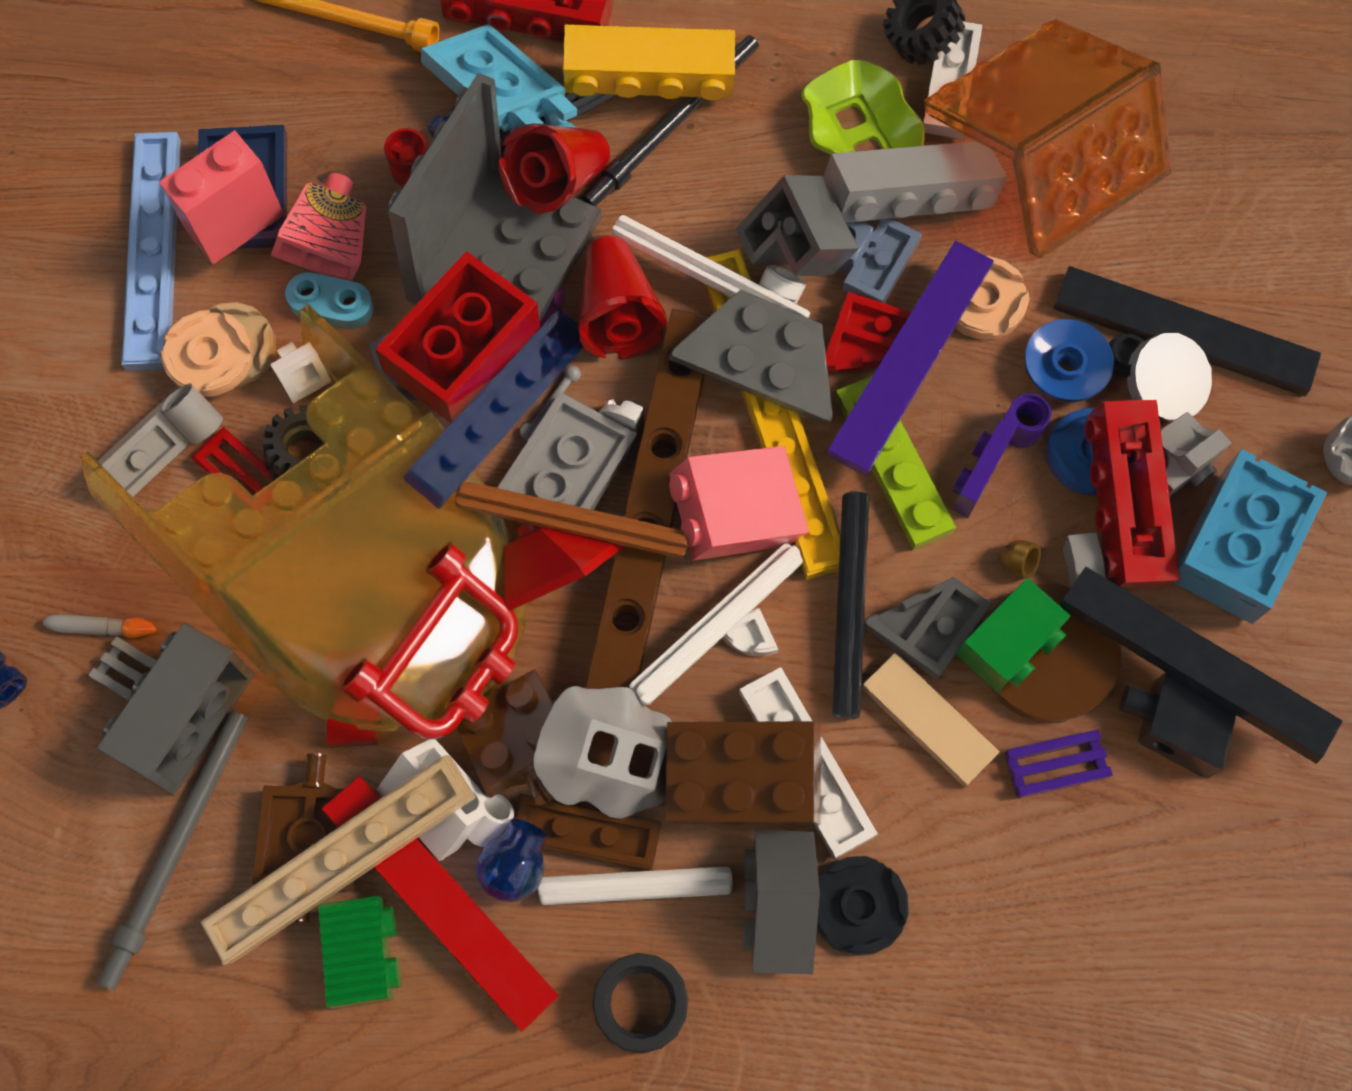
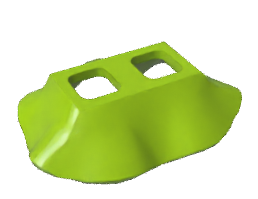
[801,60,925,155]

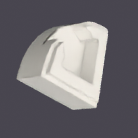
[599,399,643,435]
[722,608,778,657]

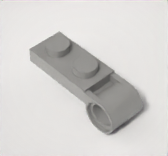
[85,383,223,507]

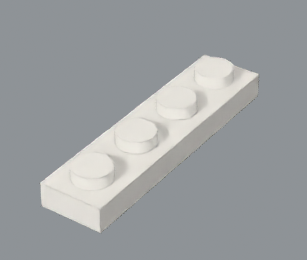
[739,667,878,860]

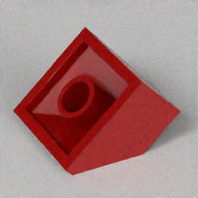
[504,523,623,611]

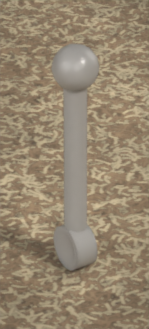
[520,365,581,442]

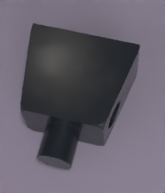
[1119,672,1236,779]

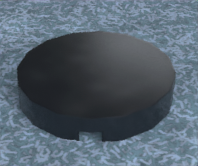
[817,856,909,956]

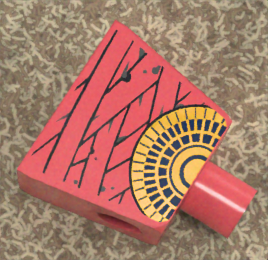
[270,173,367,281]

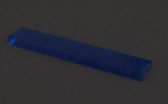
[402,308,584,509]

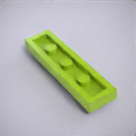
[835,376,956,550]

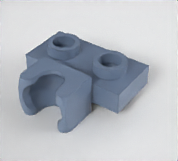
[838,218,922,303]

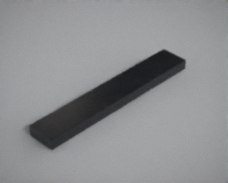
[1053,266,1321,397]
[1060,566,1343,764]

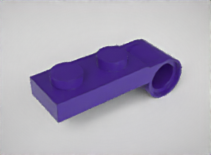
[952,393,1051,518]

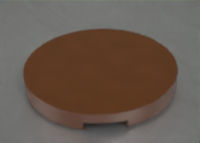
[987,584,1121,723]

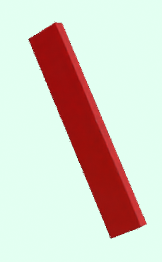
[322,776,559,1033]

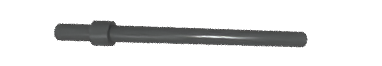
[96,710,249,991]

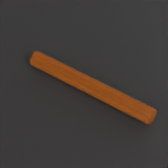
[455,481,688,558]

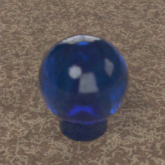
[476,819,546,903]

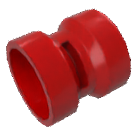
[384,128,428,187]

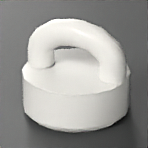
[759,265,806,304]

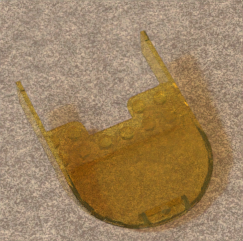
[79,304,528,731]

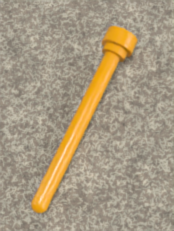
[255,0,440,53]

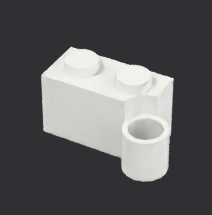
[376,739,514,861]

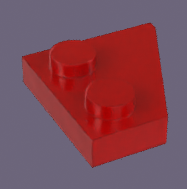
[826,292,911,373]

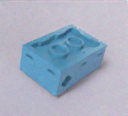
[1174,449,1327,624]

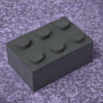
[97,622,255,796]

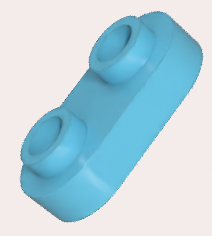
[285,272,374,329]

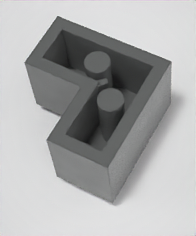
[736,175,859,276]
[742,830,820,975]

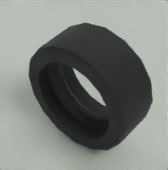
[592,953,689,1054]

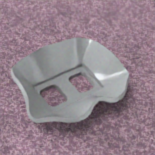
[533,686,672,818]

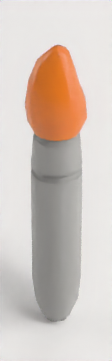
[42,614,157,639]

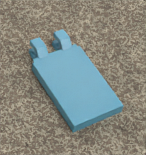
[421,24,577,132]

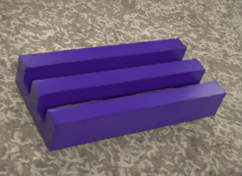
[1004,729,1113,799]

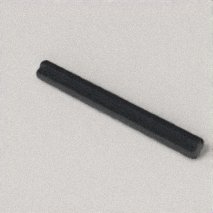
[832,491,869,720]

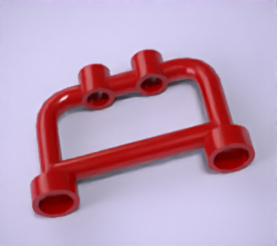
[340,542,518,739]

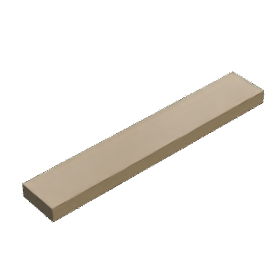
[200,755,476,965]

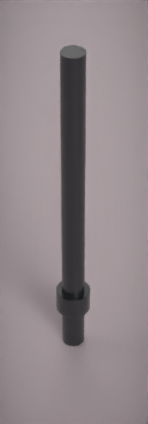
[582,35,759,206]

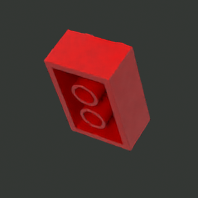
[375,251,540,425]

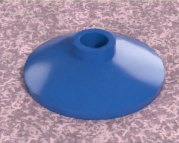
[1024,319,1114,402]

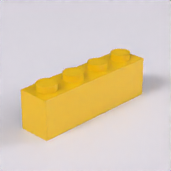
[563,25,735,100]

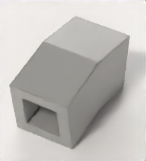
[1063,533,1106,588]

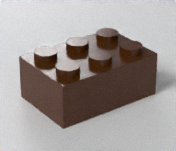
[666,721,821,825]

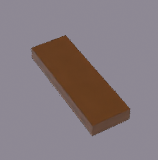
[509,793,662,871]

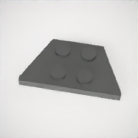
[668,289,833,424]

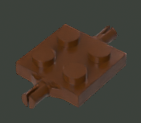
[456,669,554,805]
[252,753,355,923]

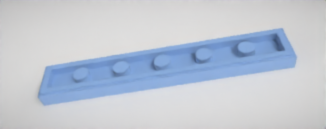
[121,132,181,371]

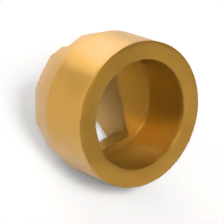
[1001,539,1041,579]

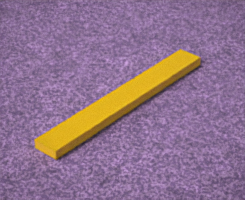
[704,249,840,580]

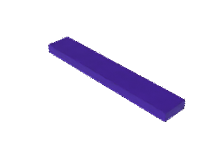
[827,240,994,477]

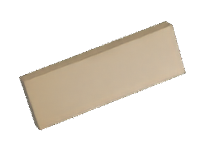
[861,653,1000,788]

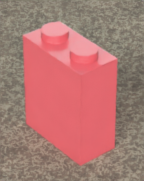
[159,130,284,265]
[669,446,809,561]

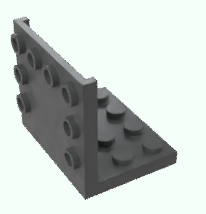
[387,73,602,352]

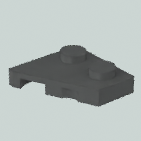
[864,577,992,680]

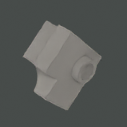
[1147,411,1232,498]

